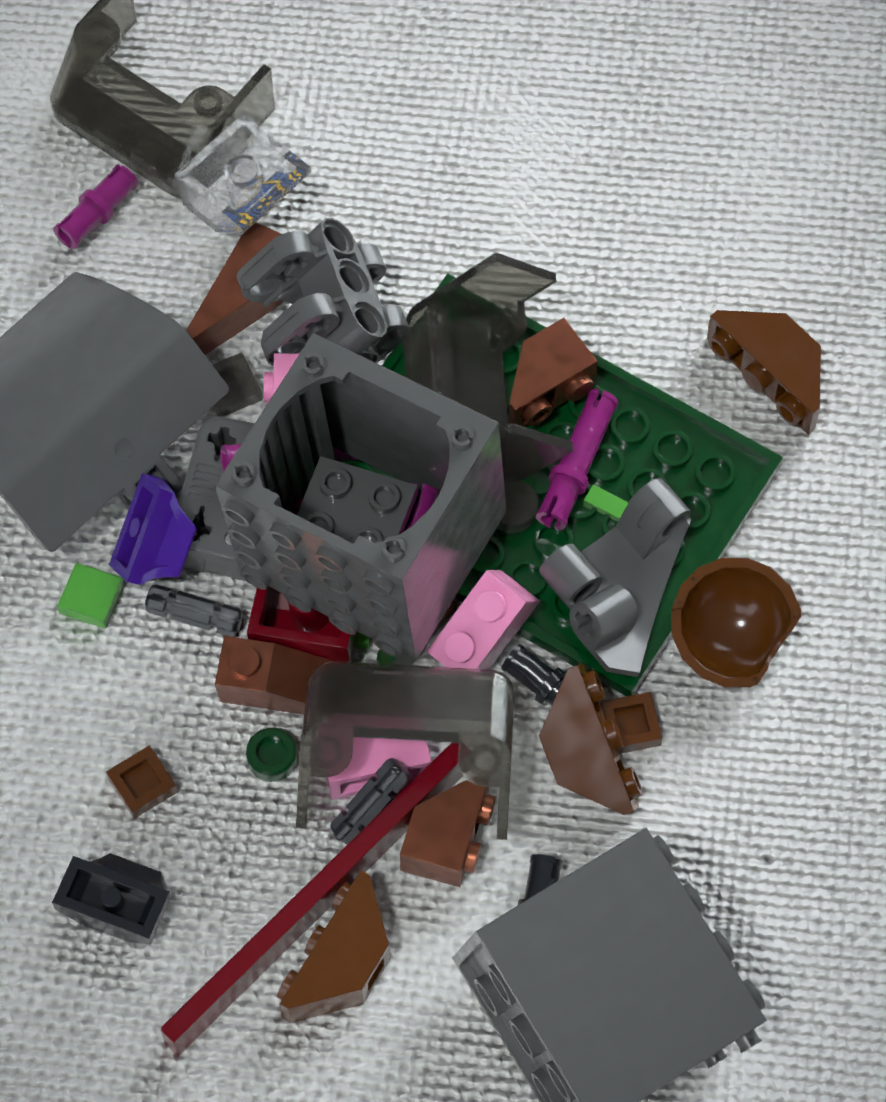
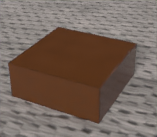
[601,692,662,754]
[106,745,178,819]

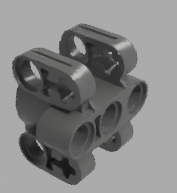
[236,218,410,365]

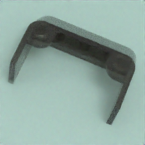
[50,0,275,199]
[403,252,574,482]
[296,661,515,840]

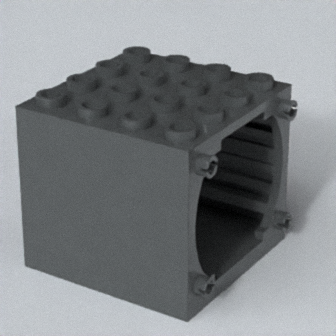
[215,333,506,661]
[452,827,767,1102]

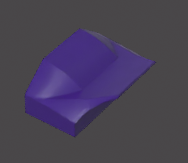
[109,473,197,585]

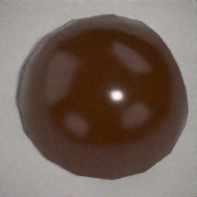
[671,558,801,687]

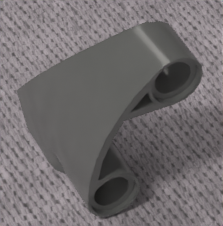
[539,478,692,677]

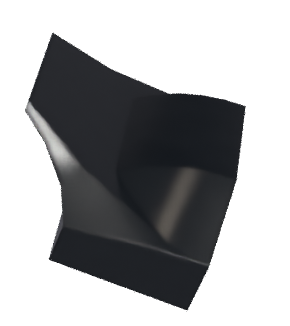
[52,853,171,945]

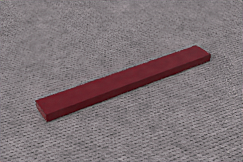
[161,738,472,1057]

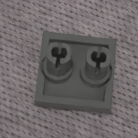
[297,456,418,543]

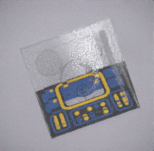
[175,114,311,234]

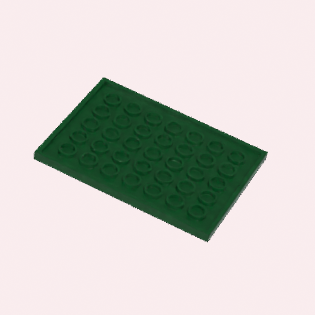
[342,273,783,696]

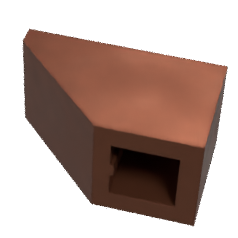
[509,318,598,432]
[400,773,496,887]

